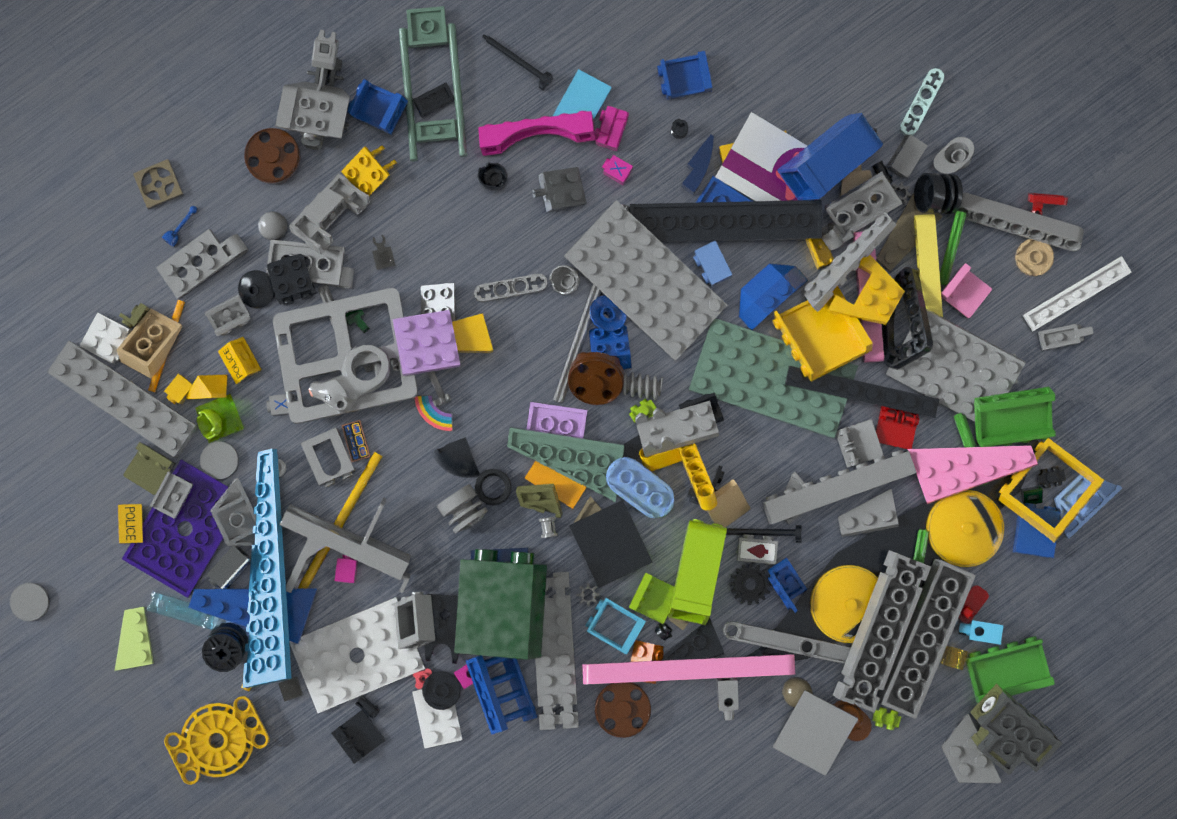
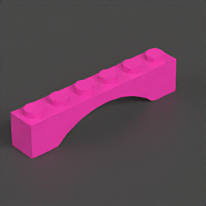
[478,111,596,156]

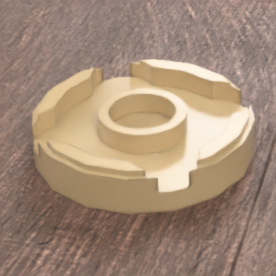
[1015,239,1054,277]

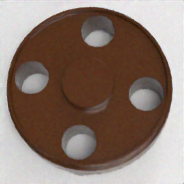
[244,128,301,184]
[568,352,624,405]
[595,682,651,738]

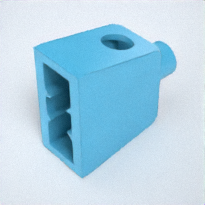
[959,620,1004,645]

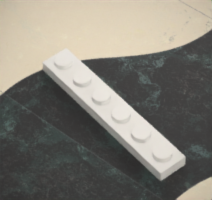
[1023,256,1132,332]

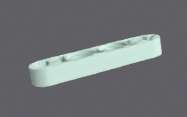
[900,68,944,136]

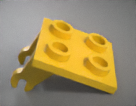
[341,145,397,197]

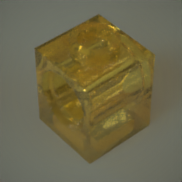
[941,646,968,670]

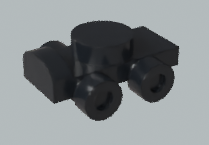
[1037,466,1066,488]

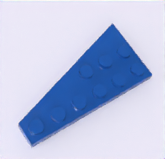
[188,588,317,644]

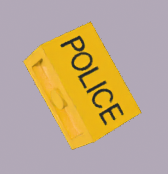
[218,337,262,384]
[118,504,143,544]

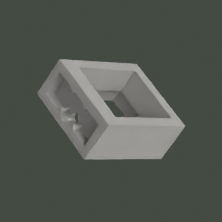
[394,592,435,649]

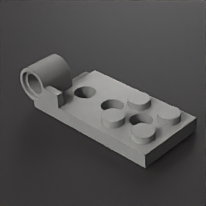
[266,240,354,289]

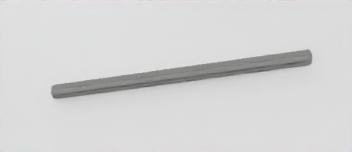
[554,204,630,403]

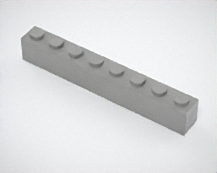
[762,450,917,525]

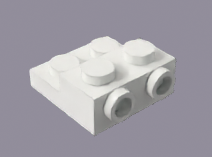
[80,312,132,364]

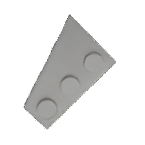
[838,489,899,537]

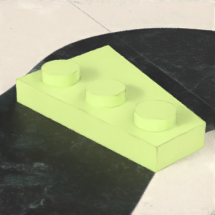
[115,607,154,671]

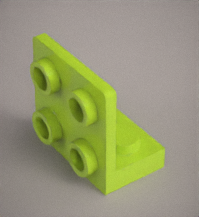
[629,573,674,624]

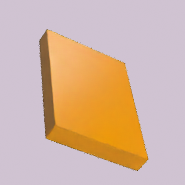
[524,461,587,509]

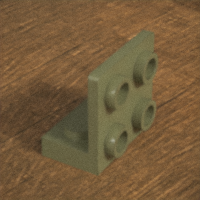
[123,442,176,495]

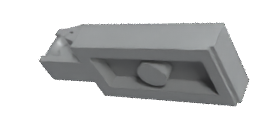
[1038,324,1094,351]

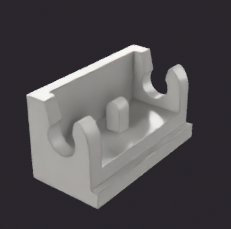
[886,134,928,178]

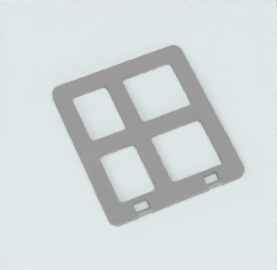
[273,288,418,424]

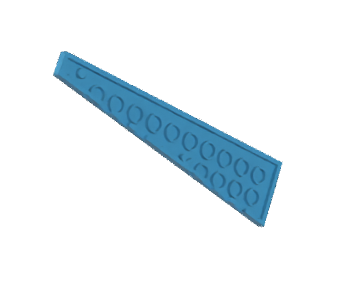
[243,449,292,688]

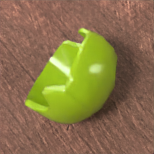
[196,409,223,440]

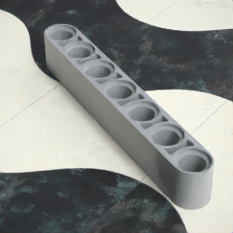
[955,193,1084,251]

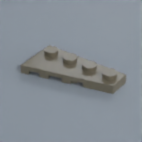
[876,193,943,272]

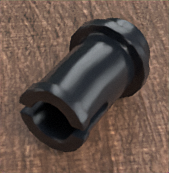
[872,161,893,183]
[355,695,380,719]

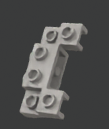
[289,174,370,255]

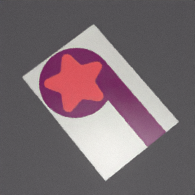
[715,112,823,201]

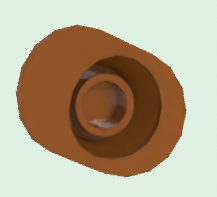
[833,700,872,741]

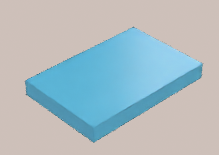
[553,69,612,120]

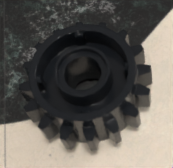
[729,563,772,605]

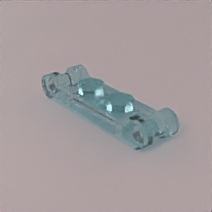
[146,591,215,630]

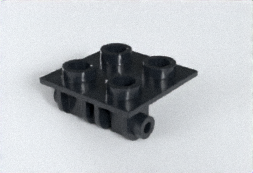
[331,710,385,764]

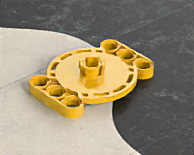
[164,696,270,785]

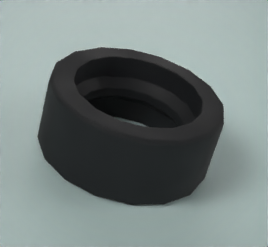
[475,468,512,505]

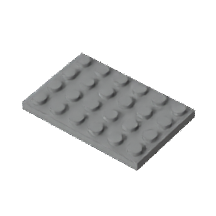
[886,309,1026,422]

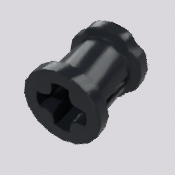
[671,119,688,139]

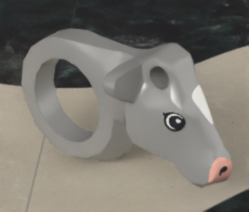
[309,345,391,414]

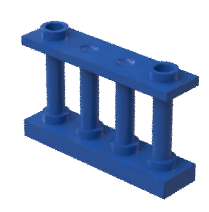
[466,655,537,735]

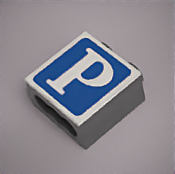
[207,546,251,589]

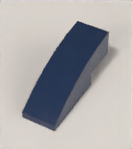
[681,134,714,196]

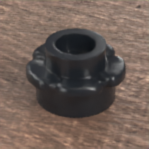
[655,623,672,641]

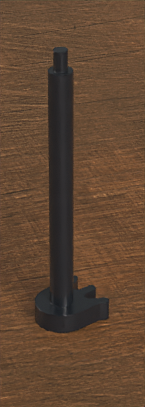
[482,34,553,91]
[726,525,802,543]

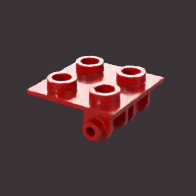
[876,407,919,449]

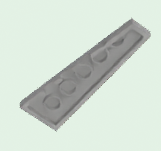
[801,213,897,312]

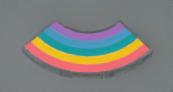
[414,395,454,432]

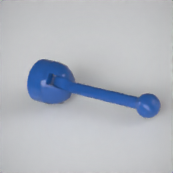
[162,206,197,247]

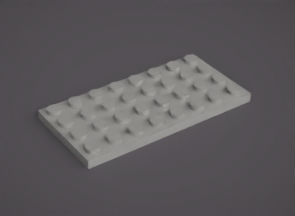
[564,200,728,361]

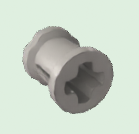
[539,517,558,538]

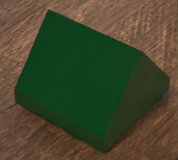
[1020,486,1043,506]

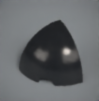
[432,437,480,478]

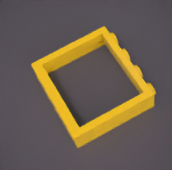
[999,438,1104,543]

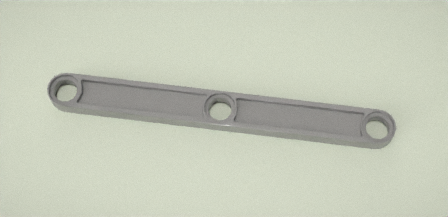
[723,621,851,664]

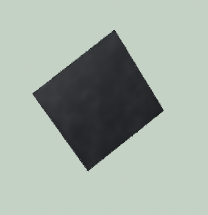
[569,500,653,588]

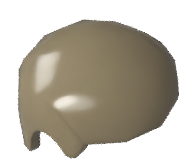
[782,677,813,708]

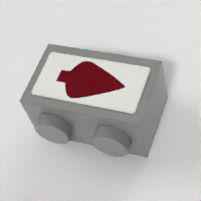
[737,534,778,564]

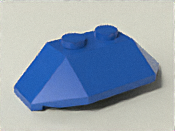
[739,263,808,330]

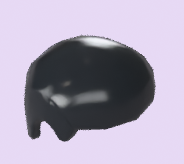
[477,162,508,191]

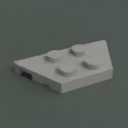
[210,478,256,546]
[941,714,1002,783]

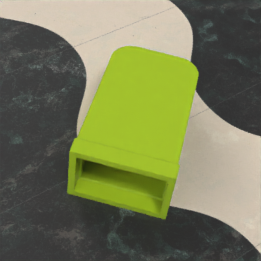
[668,519,727,625]

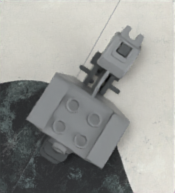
[275,30,350,150]

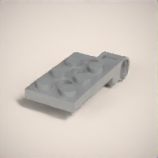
[822,172,903,250]
[156,229,248,299]

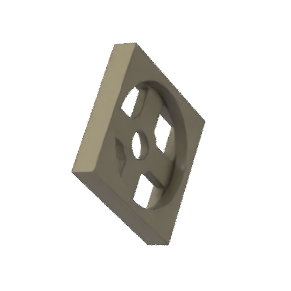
[133,159,183,209]

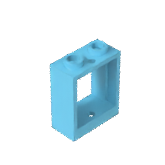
[585,598,646,655]

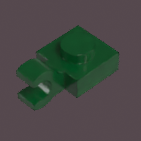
[346,309,370,333]

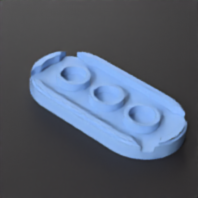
[606,457,675,518]

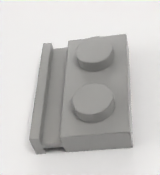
[150,472,193,519]

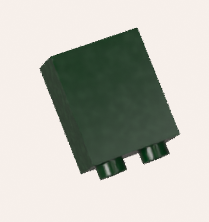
[454,549,547,660]

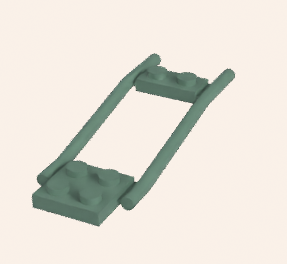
[399,6,467,162]

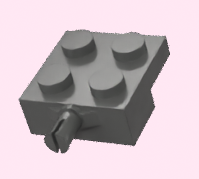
[532,167,587,212]

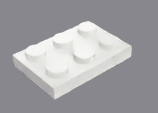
[412,689,463,748]

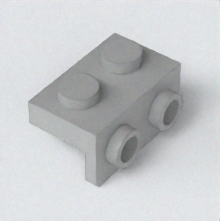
[205,294,251,336]

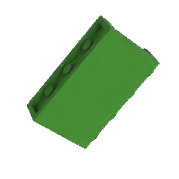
[974,387,1056,447]
[965,636,1055,703]

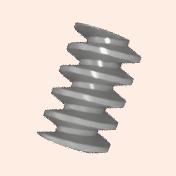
[622,371,663,401]

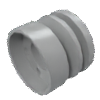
[437,484,488,534]

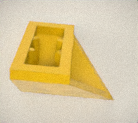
[186,374,228,399]

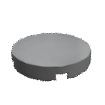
[200,441,239,480]
[10,583,49,621]

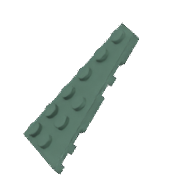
[507,427,624,502]

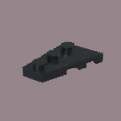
[663,617,724,660]

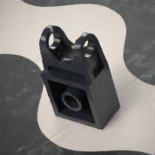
[424,594,460,664]

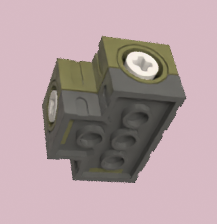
[971,683,1063,775]

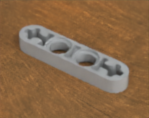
[474,274,548,302]

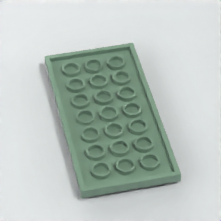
[689,318,858,439]

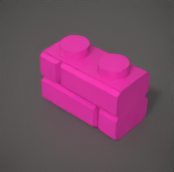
[595,106,629,151]

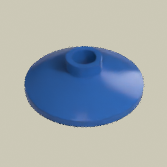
[590,295,626,332]

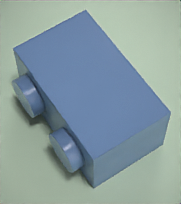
[693,241,732,287]

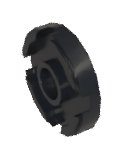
[422,671,461,710]

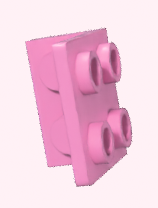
[941,263,992,319]

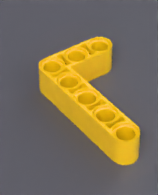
[639,443,717,510]

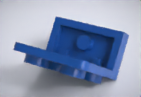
[589,325,632,370]
[768,558,807,613]

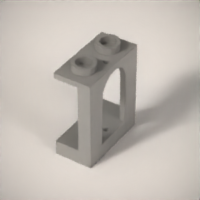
[301,428,356,488]

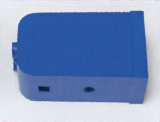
[777,113,883,200]

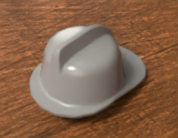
[933,137,975,174]

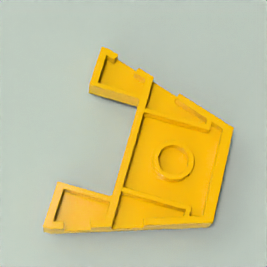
[827,255,905,325]

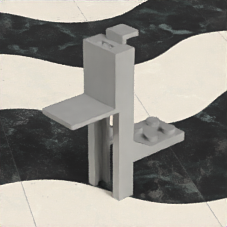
[280,497,411,593]

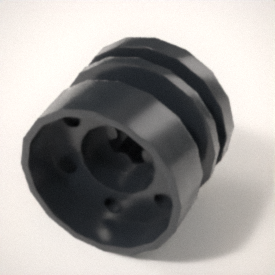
[914,173,963,214]
[202,622,248,672]

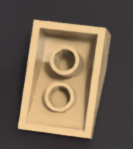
[117,308,182,379]

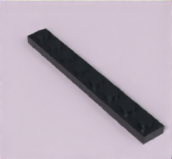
[785,366,939,418]

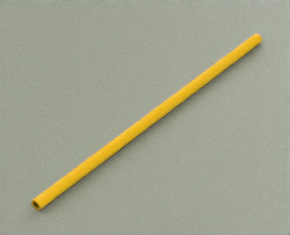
[241,452,383,692]

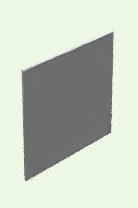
[773,690,858,776]

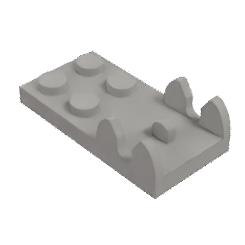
[635,401,720,457]

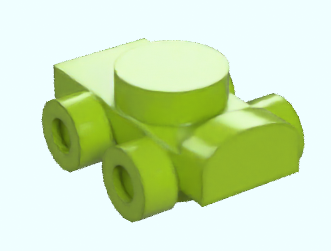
[629,398,656,423]
[872,707,901,731]

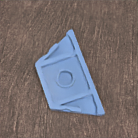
[1054,474,1122,539]

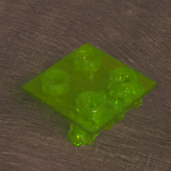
[195,394,244,443]

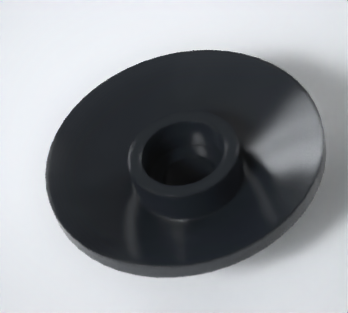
[238,270,275,308]

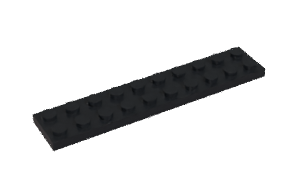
[630,200,822,242]

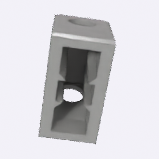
[716,677,739,720]

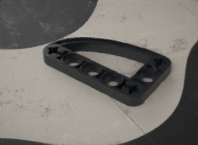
[882,267,933,370]

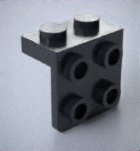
[267,254,316,305]
[686,465,725,505]

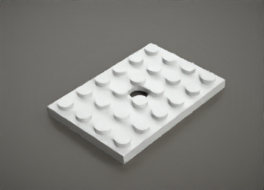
[289,597,426,713]

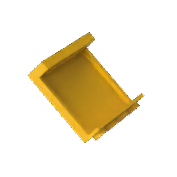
[773,286,873,381]

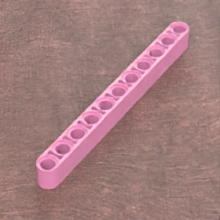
[582,655,795,684]

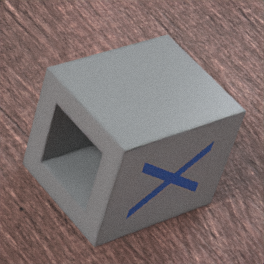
[267,393,295,416]

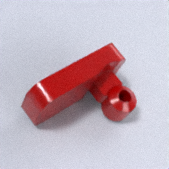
[1028,193,1068,215]
[958,585,989,624]

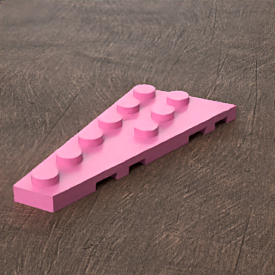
[908,446,1038,504]

